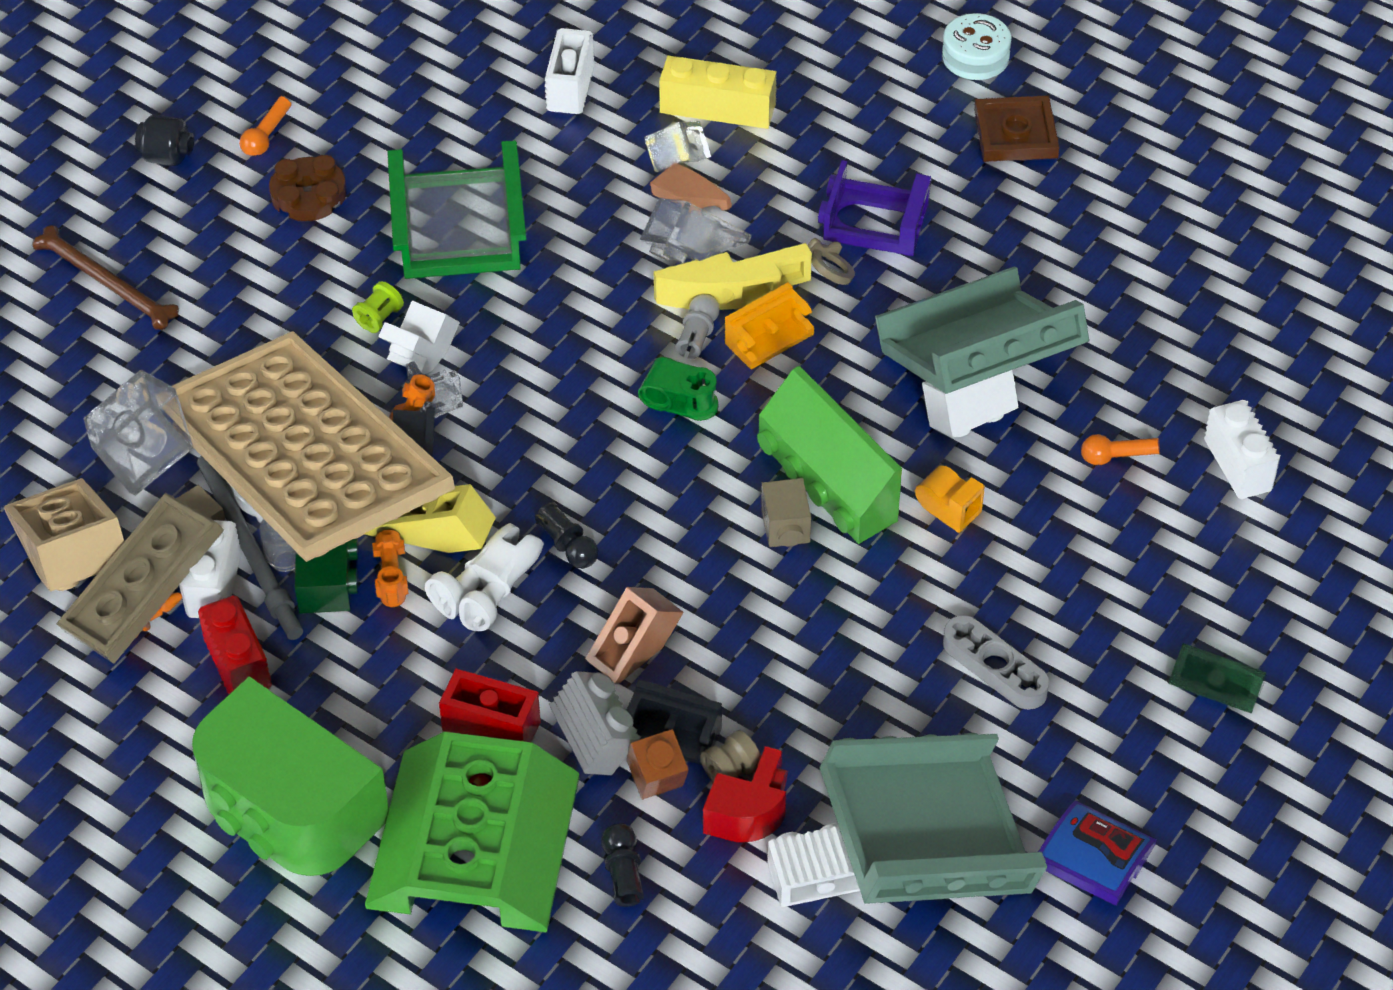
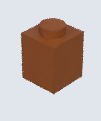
[626,729,689,800]

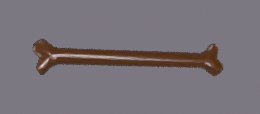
[32,225,179,330]

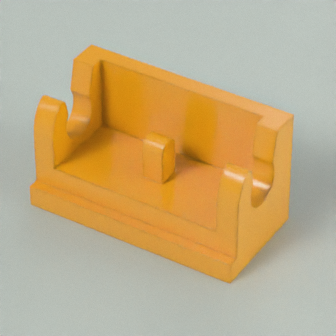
[725,282,814,370]

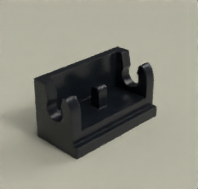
[626,679,722,765]

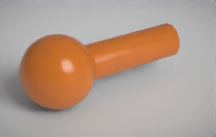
[239,96,292,156]
[1081,434,1160,465]

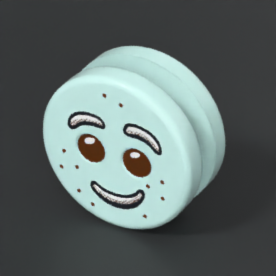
[942,13,1011,80]

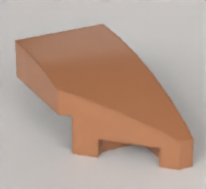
[650,163,732,217]

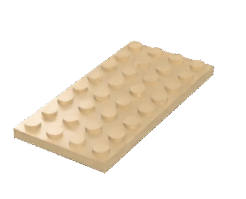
[151,331,455,562]

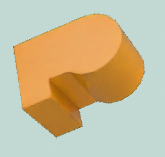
[915,465,985,533]

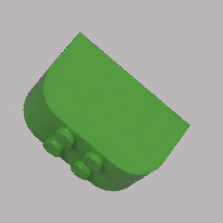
[192,676,389,876]

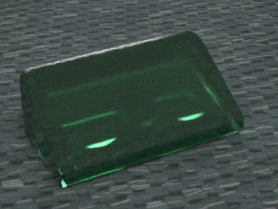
[1168,643,1267,714]

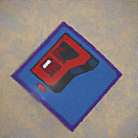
[1038,801,1156,906]

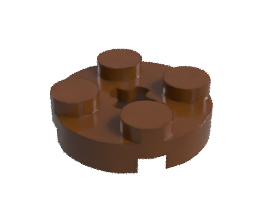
[269,155,346,221]

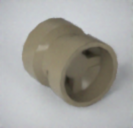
[700,730,761,783]

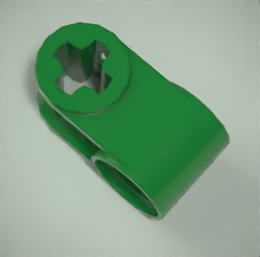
[638,357,719,421]

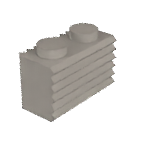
[549,671,641,775]

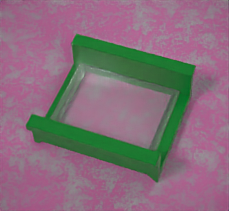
[387,140,526,279]

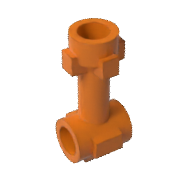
[389,374,435,420]
[372,530,409,607]

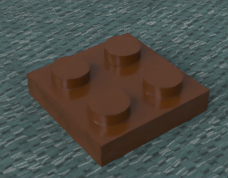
[974,95,1059,162]

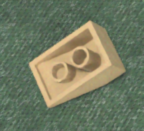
[4,478,125,592]

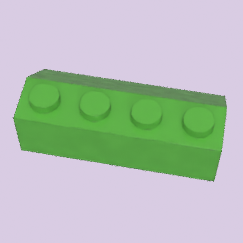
[757,366,902,544]

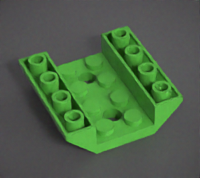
[365,732,580,933]

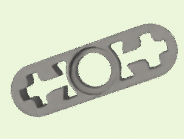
[943,616,1049,710]

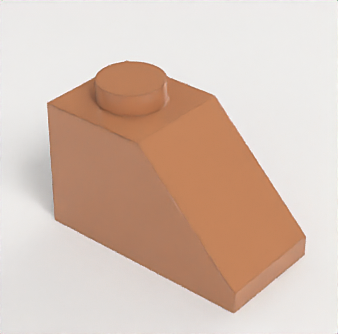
[585,587,684,683]

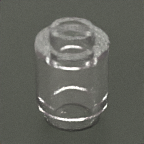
[259,519,298,572]

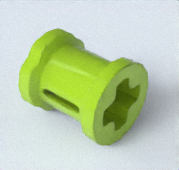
[352,281,404,333]

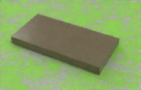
[57,493,224,664]

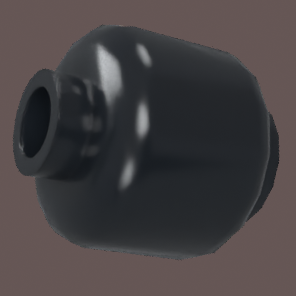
[135,115,194,166]

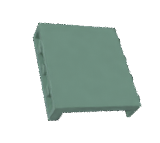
[875,266,1090,394]
[819,733,1047,904]

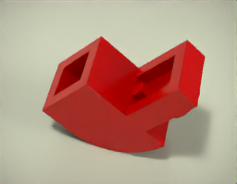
[703,746,788,842]

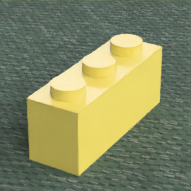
[659,55,776,129]

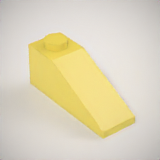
[364,484,496,553]

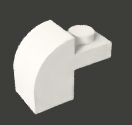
[379,301,460,374]

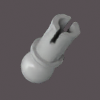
[676,294,720,359]

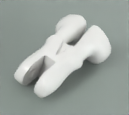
[425,523,544,631]

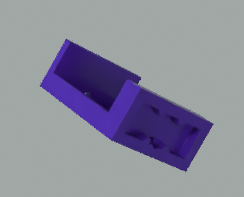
[818,160,931,256]

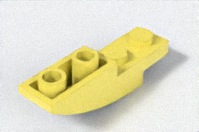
[653,243,812,310]

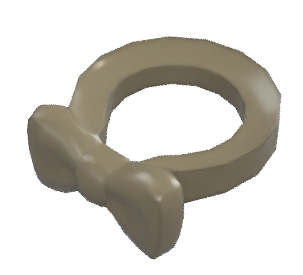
[808,238,855,285]

